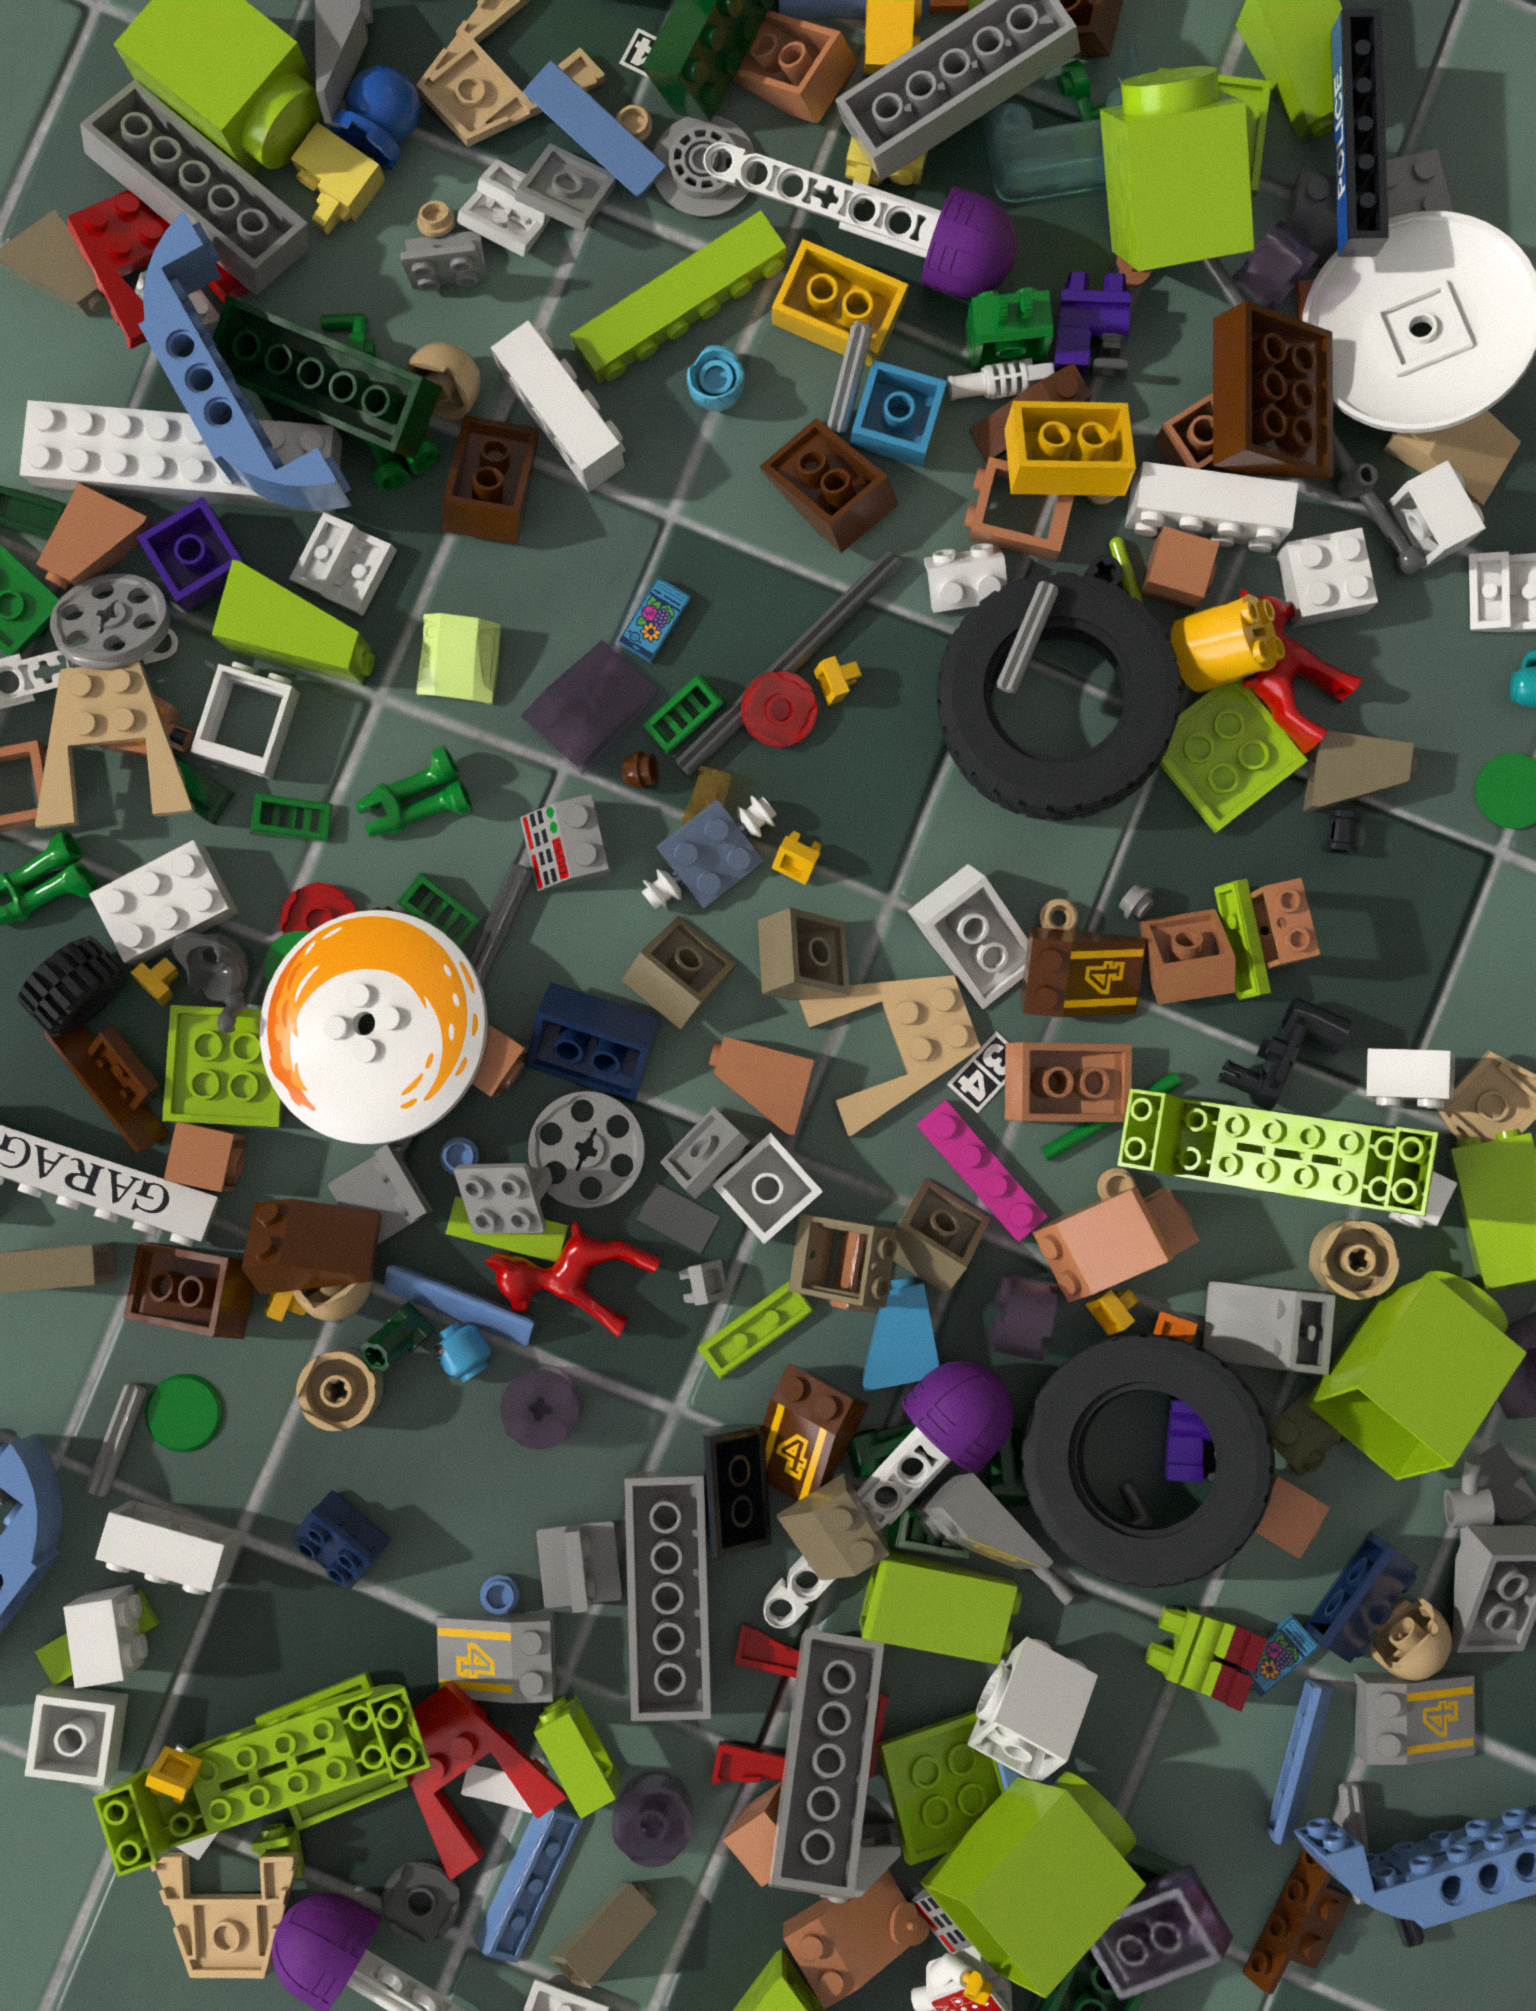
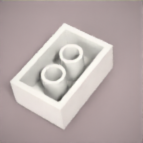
[89,840,239,966]
[95,1500,243,1595]

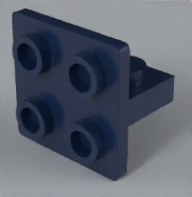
[292,1490,391,1589]

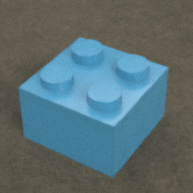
[850,359,947,467]

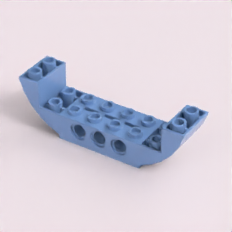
[138,212,351,510]
[0,1434,62,1635]
[1294,1805,1536,1929]

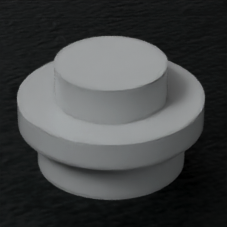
[1119,883,1154,920]

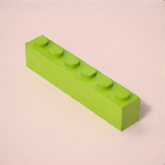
[570,210,786,384]

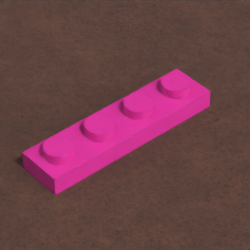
[916,1100,1047,1243]

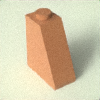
[36,483,155,590]
[709,1036,814,1136]

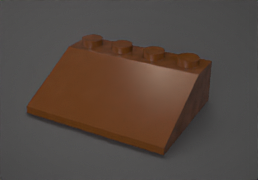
[1213,300,1334,480]

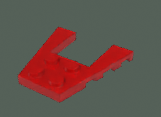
[68,190,251,350]
[711,1623,889,1784]
[407,1681,568,1880]

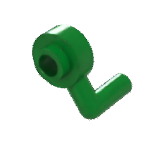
[1057,59,1122,127]
[321,313,377,358]

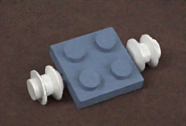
[642,795,777,911]

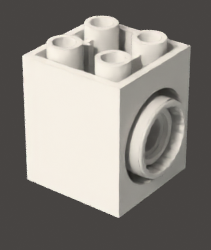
[967,1637,1098,1782]

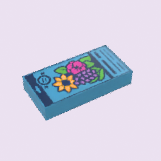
[618,577,691,663]
[1234,1614,1319,1699]

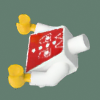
[911,1946,1012,2011]

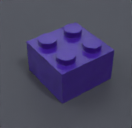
[137,497,249,613]

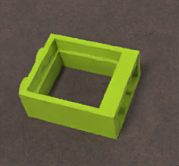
[534,1694,621,1819]

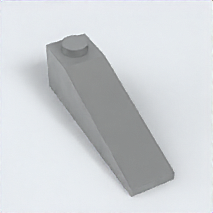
[315,0,374,123]

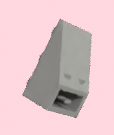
[1202,1281,1336,1375]

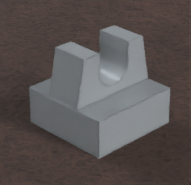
[679,1259,729,1306]

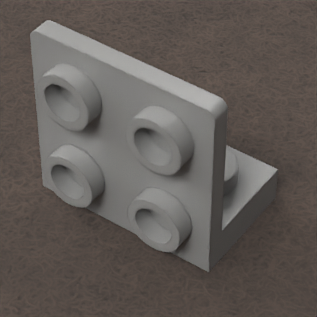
[400,231,487,291]
[328,1144,433,1245]

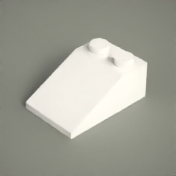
[908,864,1028,1009]

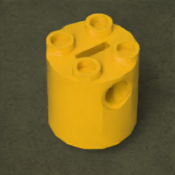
[1171,595,1285,693]

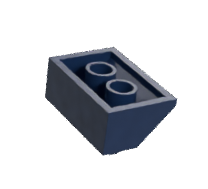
[525,982,661,1102]
[1302,1532,1419,1663]

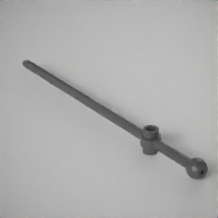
[1200,257,1426,575]

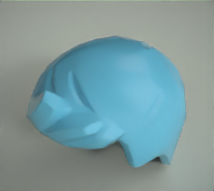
[687,345,745,412]

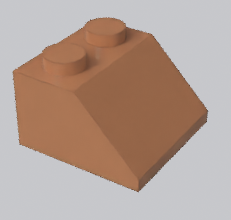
[1140,909,1236,1005]

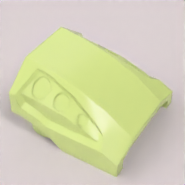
[416,613,502,705]

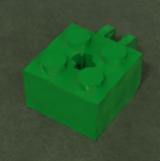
[965,287,1053,370]

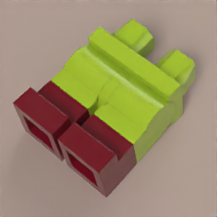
[1145,1605,1267,1712]

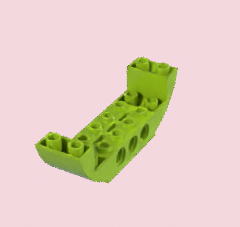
[1117,1088,1439,1216]
[92,1684,431,1877]

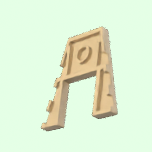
[416,0,605,147]
[35,661,195,829]
[799,975,981,1137]
[1436,1050,1536,1143]

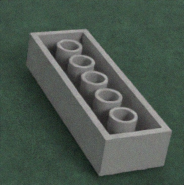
[835,0,1080,181]
[80,79,308,296]
[624,1469,712,1722]
[768,1629,884,1899]

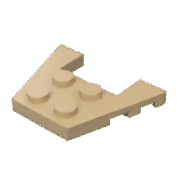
[150,1851,300,1979]

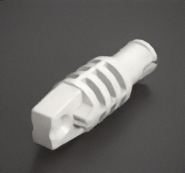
[948,358,1055,401]

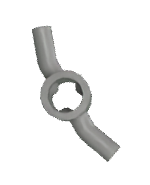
[1444,1453,1495,1544]

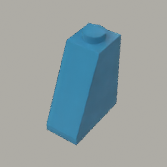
[861,1276,939,1392]

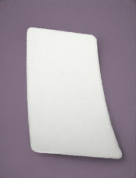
[461,1765,532,1813]

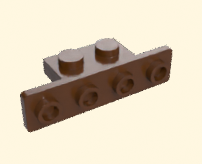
[44,1026,168,1154]
[1243,1848,1352,1995]

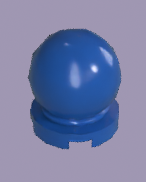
[327,65,421,170]

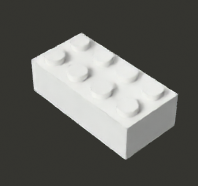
[490,321,626,493]
[1125,461,1298,553]

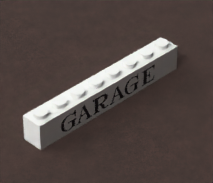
[0,1125,220,1248]

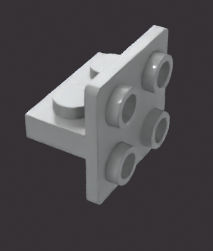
[454,1163,553,1234]
[536,1520,623,1613]

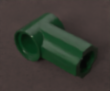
[360,1301,435,1372]
[847,1421,926,1477]
[988,1428,1031,1508]

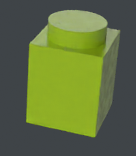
[114,0,322,176]
[1100,66,1254,272]
[1304,1271,1527,1481]
[920,1771,1146,1998]

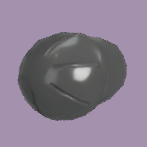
[171,932,249,1033]

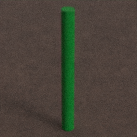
[1040,1072,1182,1162]

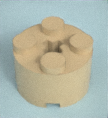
[1309,1219,1399,1300]
[296,1348,383,1431]

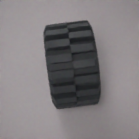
[17,936,127,1037]

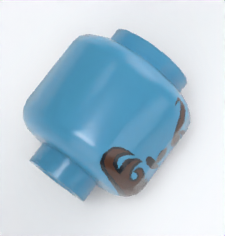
[433,1322,492,1383]

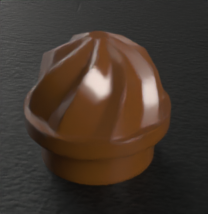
[620,751,659,790]

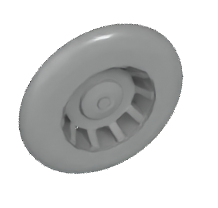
[653,115,757,217]

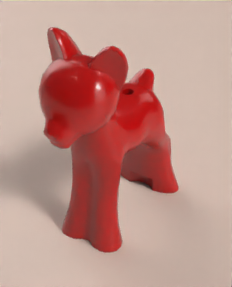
[1240,589,1363,755]
[485,1221,662,1338]

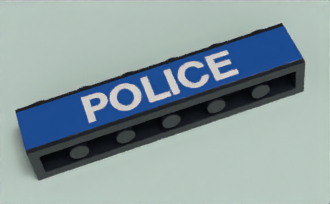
[1331,9,1389,257]

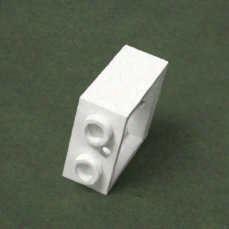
[190,662,300,780]

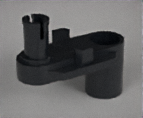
[1218,996,1351,1111]

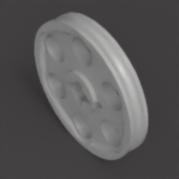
[50,574,170,669]
[528,1091,645,1208]

